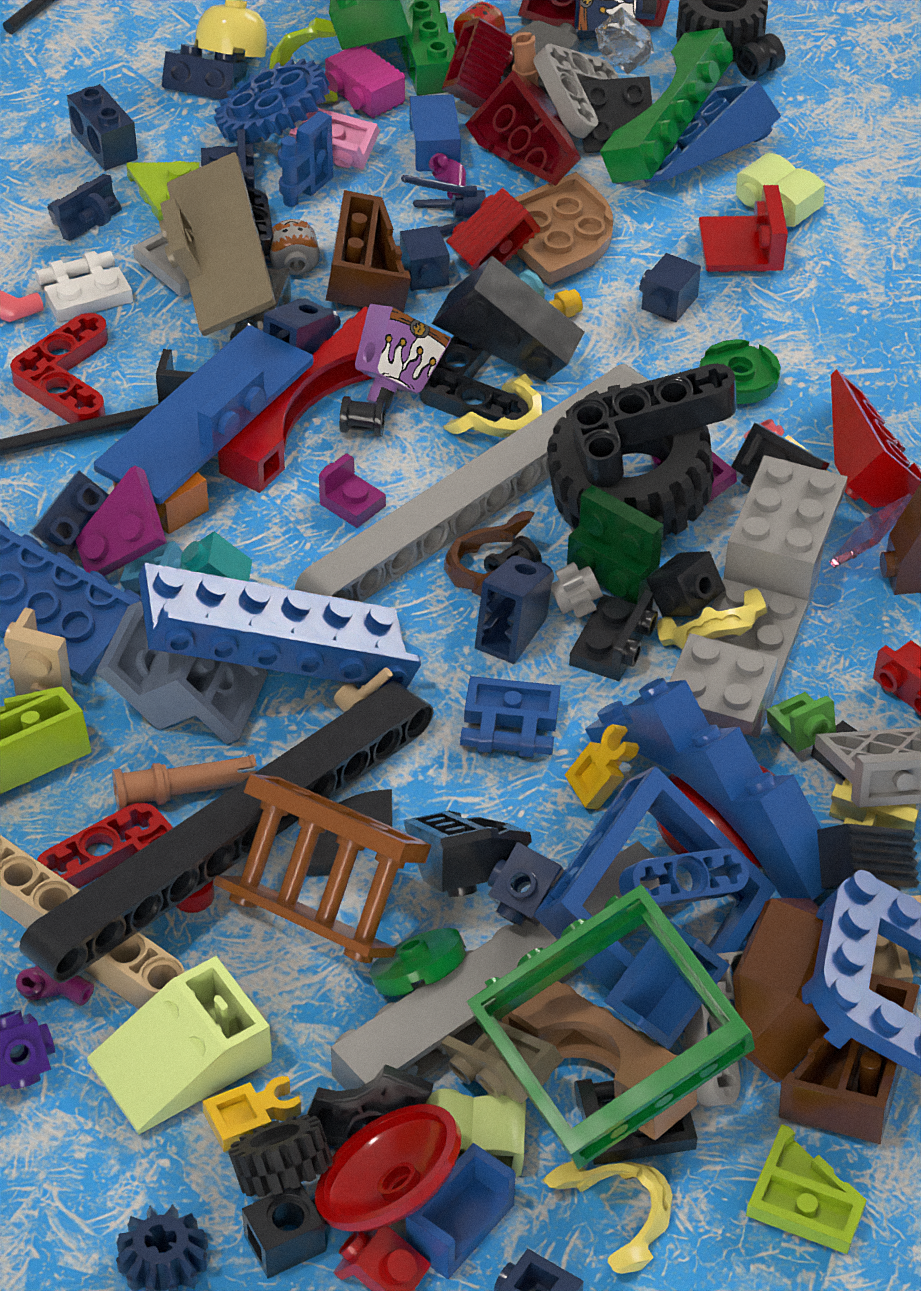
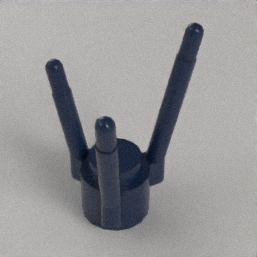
[401,175,486,235]

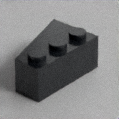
[431,256,585,382]

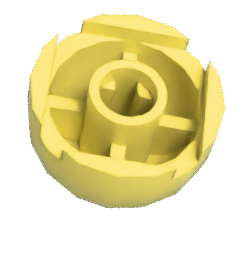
[194,0,267,57]

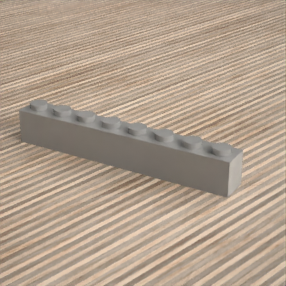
[331,841,674,1090]

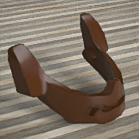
[444,511,535,596]

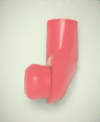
[0,290,44,322]

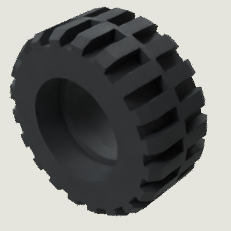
[547,383,714,542]

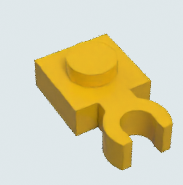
[565,724,639,810]
[202,1076,301,1152]

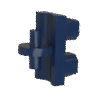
[47,174,122,241]
[30,471,109,556]

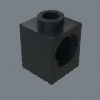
[242,1183,330,1279]

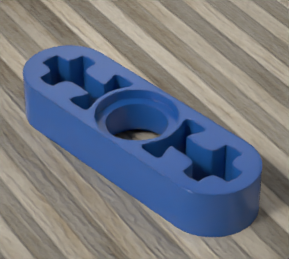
[619,848,749,907]

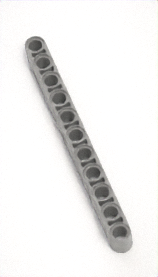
[295,364,650,602]

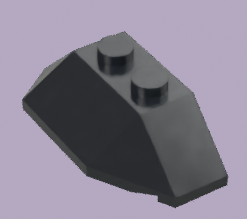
[404,810,532,897]

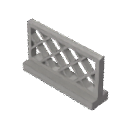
[815,727,921,808]

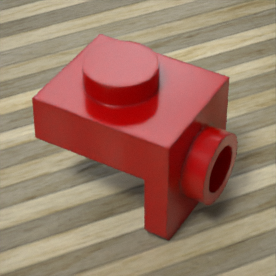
[333,1226,431,1291]

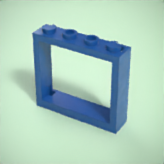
[533,766,777,1033]

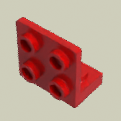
[698,185,788,272]

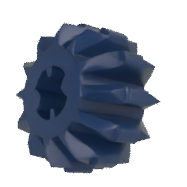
[116,1204,208,1291]

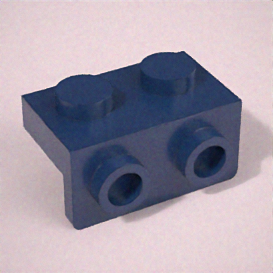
[161,44,248,99]

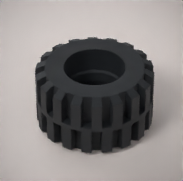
[676,0,768,62]

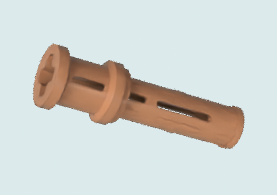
[112,754,257,811]

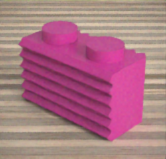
[325,45,405,118]

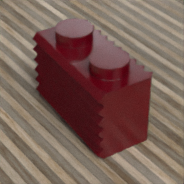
[442,17,513,108]

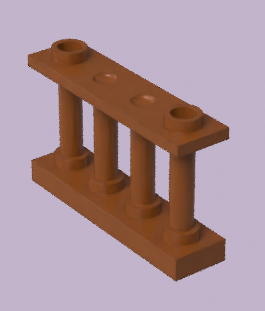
[213,774,431,963]

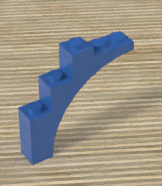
[585,678,827,900]

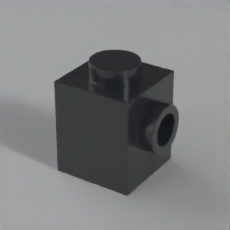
[646,551,726,617]

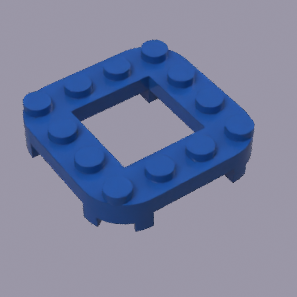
[802,870,921,1076]

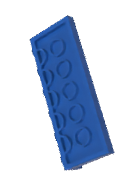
[0,520,142,685]
[138,563,421,688]

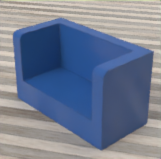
[409,94,461,172]
[603,921,730,1050]
[406,1143,516,1279]

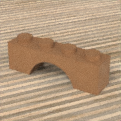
[502,981,697,1140]

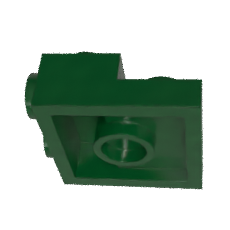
[567,485,664,604]

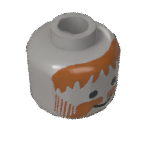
[269,219,320,275]

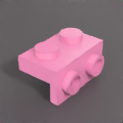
[289,108,380,169]

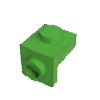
[766,692,836,752]

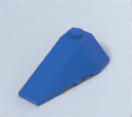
[644,80,781,183]

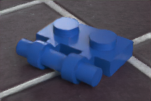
[277,111,333,207]
[460,676,561,758]

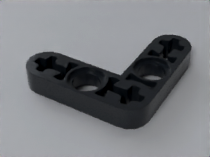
[419,336,528,422]

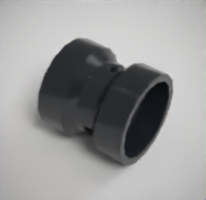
[735,33,786,80]

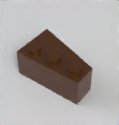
[325,190,411,313]

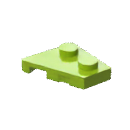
[126,161,200,221]
[746,1124,867,1255]

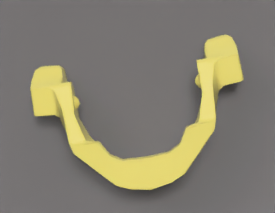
[443,373,542,438]
[657,588,767,650]
[543,1161,673,1274]

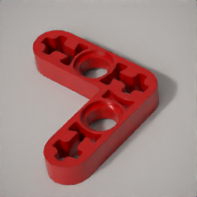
[10,313,108,423]
[37,803,215,913]

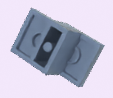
[96,601,268,744]

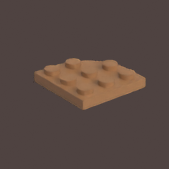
[515,172,613,285]

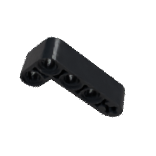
[570,363,737,488]

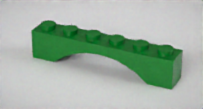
[600,28,733,183]

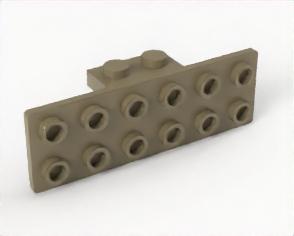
[159,152,276,336]

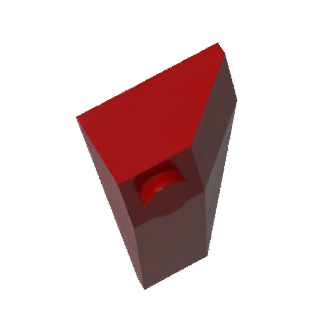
[831,369,921,508]

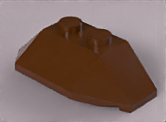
[733,898,829,1083]

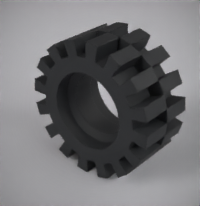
[228,1115,333,1197]

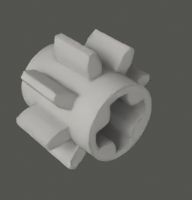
[551,562,603,618]

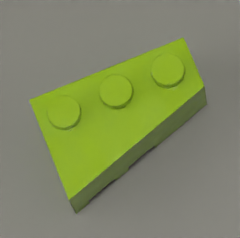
[0,686,92,794]

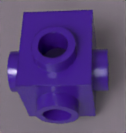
[0,1010,55,1089]

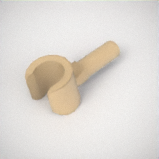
[334,667,393,712]

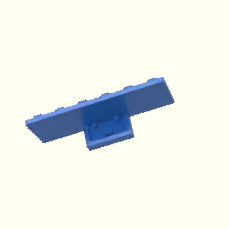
[93,326,314,504]

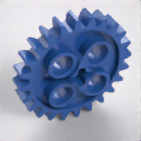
[214,58,330,143]

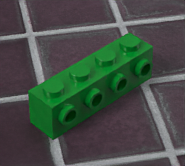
[395,0,456,96]

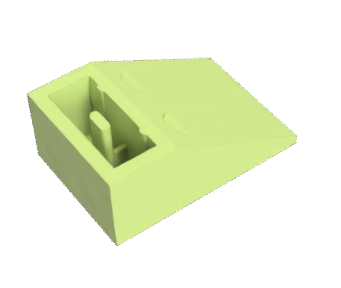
[87,956,272,1135]

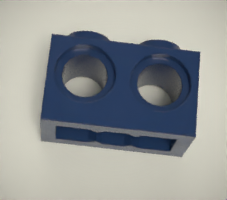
[67,84,138,171]

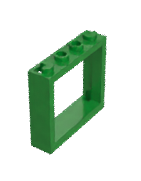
[466,884,755,1169]

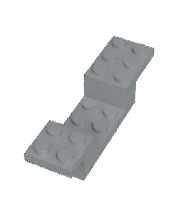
[669,455,848,738]

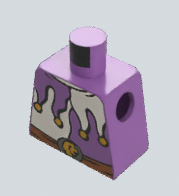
[355,304,451,409]

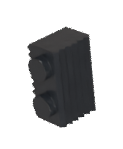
[817,823,920,892]

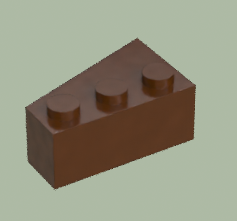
[779,973,920,1144]

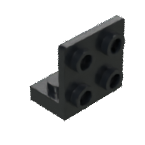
[580,76,653,153]

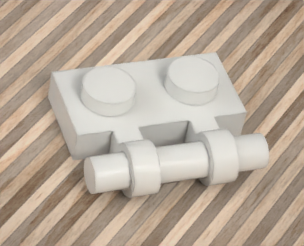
[35,251,133,323]

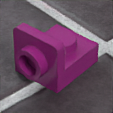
[319,453,386,528]

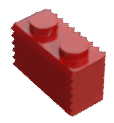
[446,187,541,271]

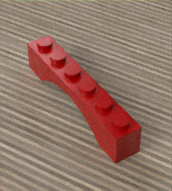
[217,306,374,493]

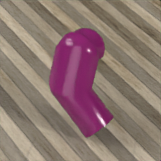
[429,153,467,199]
[16,966,94,1006]

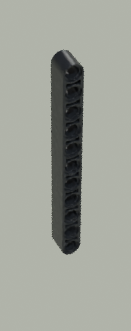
[19,681,434,983]

